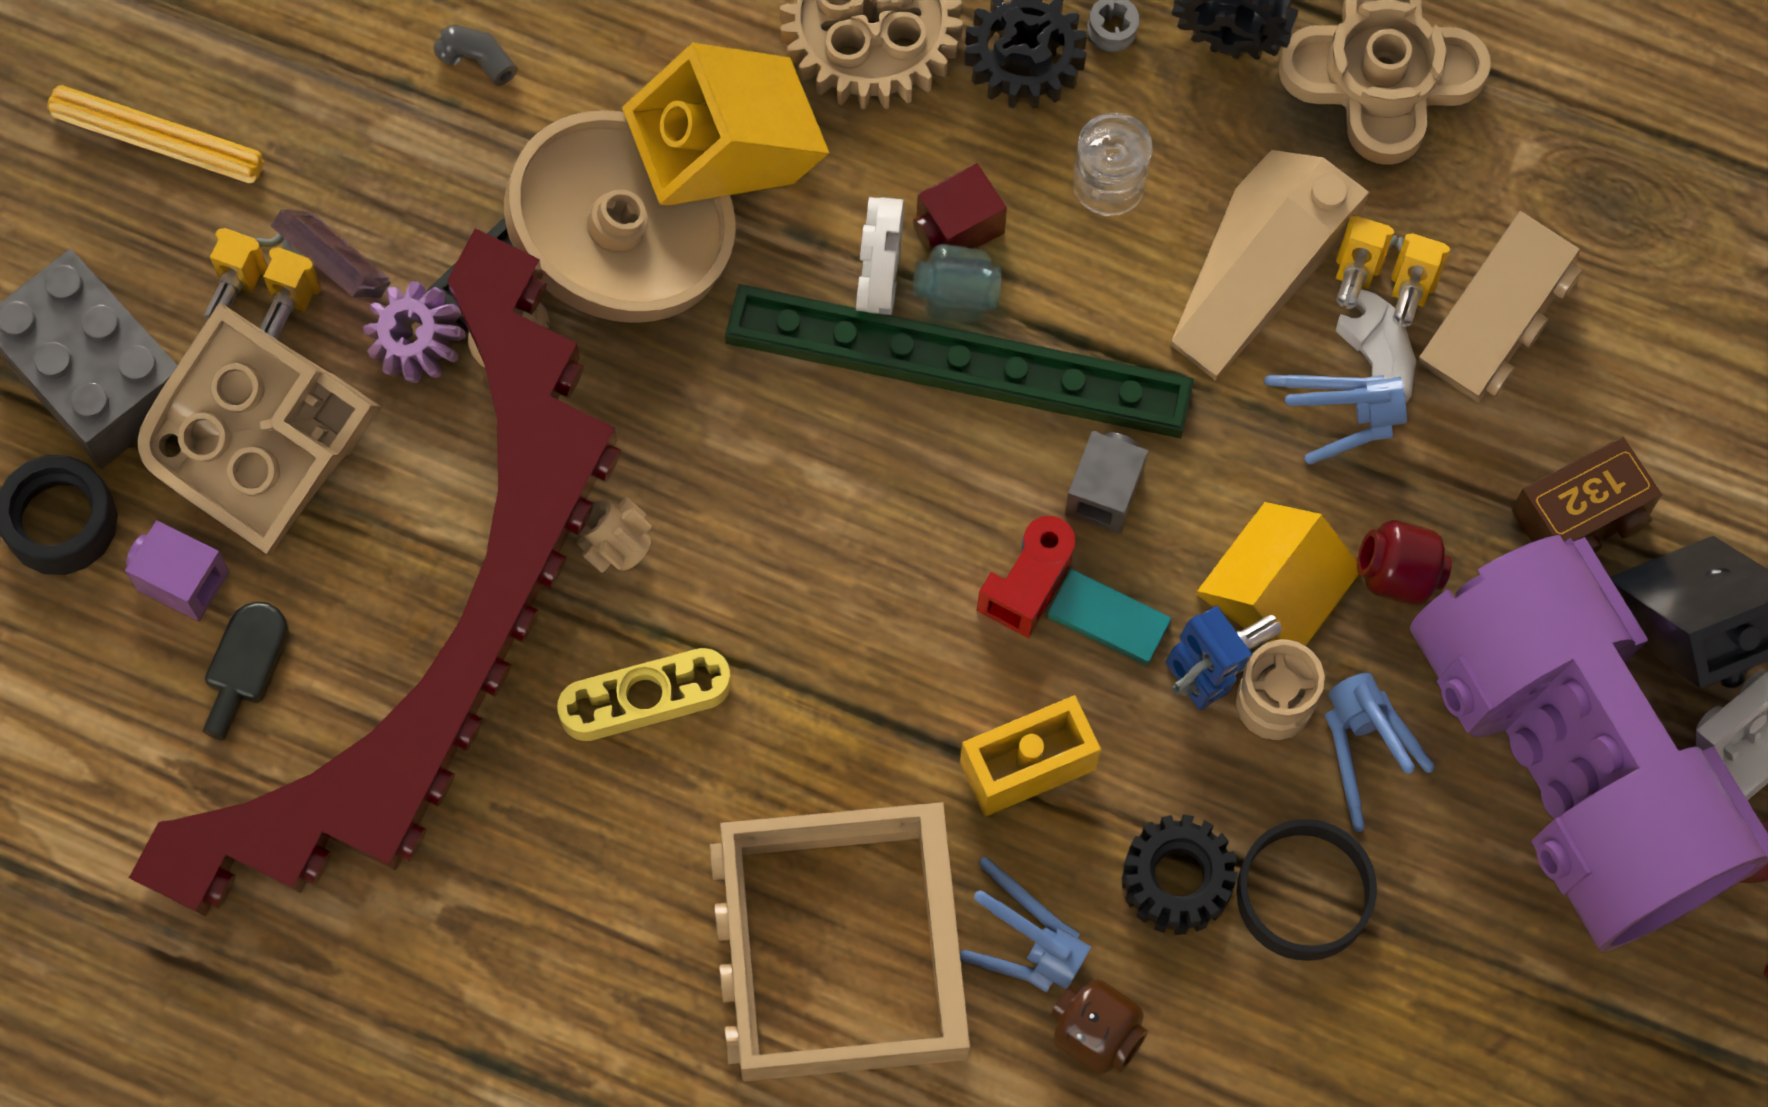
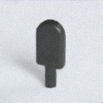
[202,601,289,740]

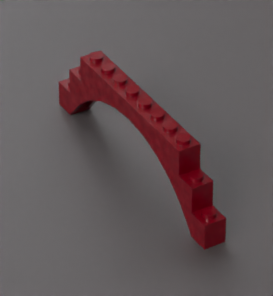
[129,228,621,916]

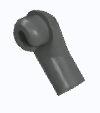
[433,24,518,86]

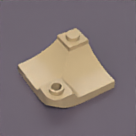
[138,304,381,554]

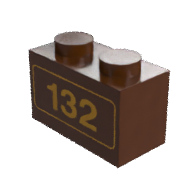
[1511,436,1662,553]

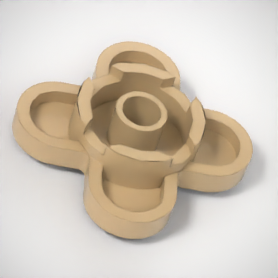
[1278,0,1491,165]

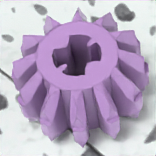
[362,281,466,383]

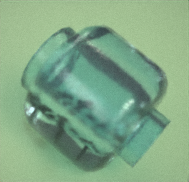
[913,244,1001,324]

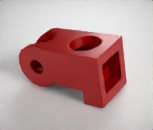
[976,516,1075,638]

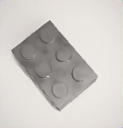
[0,248,177,469]

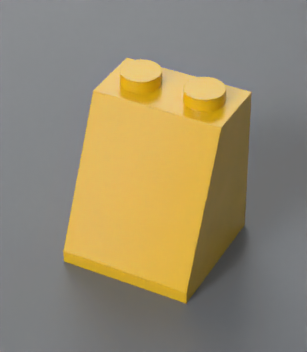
[622,42,829,206]

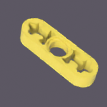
[557,648,731,741]

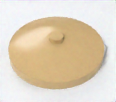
[504,110,736,323]

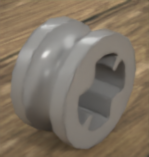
[1087,0,1139,52]

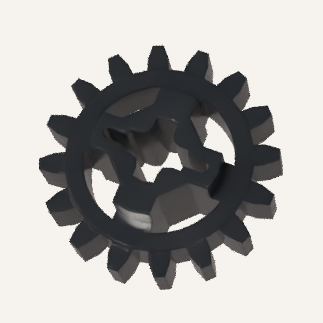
[964,0,1087,109]
[1172,0,1298,60]

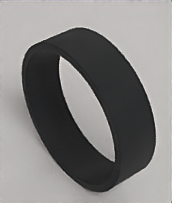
[1236,819,1377,961]

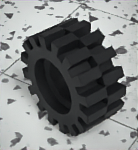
[1122,814,1237,935]

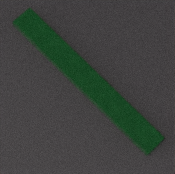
[725,284,1194,439]

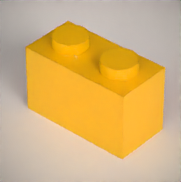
[960,695,1101,817]

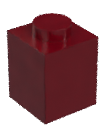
[913,163,1007,264]

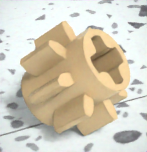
[577,497,652,573]

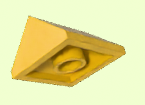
[1196,502,1360,646]

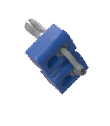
[1165,606,1282,711]

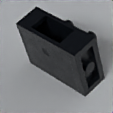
[1610,536,1768,689]

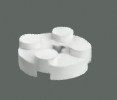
[856,197,904,315]

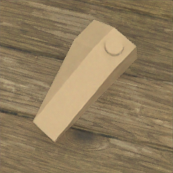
[1170,150,1369,381]

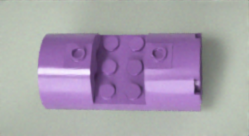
[1410,535,1768,952]

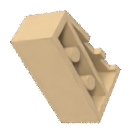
[1419,211,1582,404]

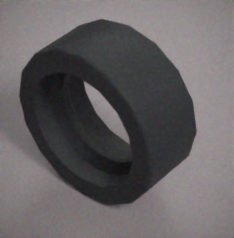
[0,455,118,575]

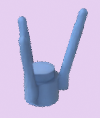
[1264,374,1407,464]
[1324,673,1435,832]
[960,857,1091,993]

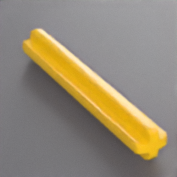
[47,85,264,183]

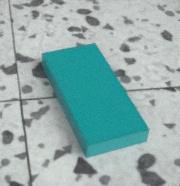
[1047,569,1172,667]

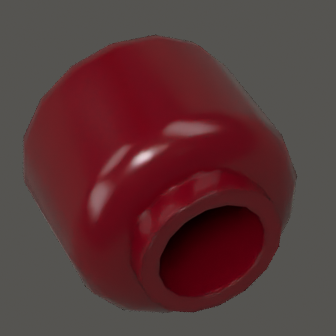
[1357,520,1452,605]

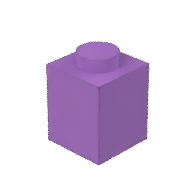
[125,520,230,621]

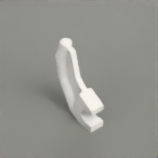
[1335,286,1416,403]

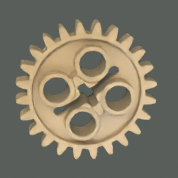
[780,0,963,109]

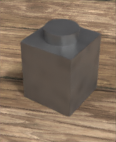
[1065,431,1148,534]

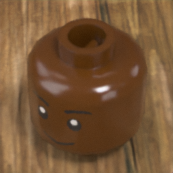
[1050,979,1148,1074]

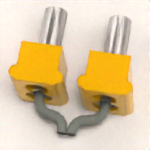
[1336,216,1450,327]
[203,228,321,340]

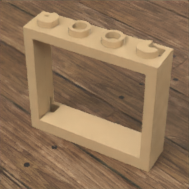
[710,802,970,1082]

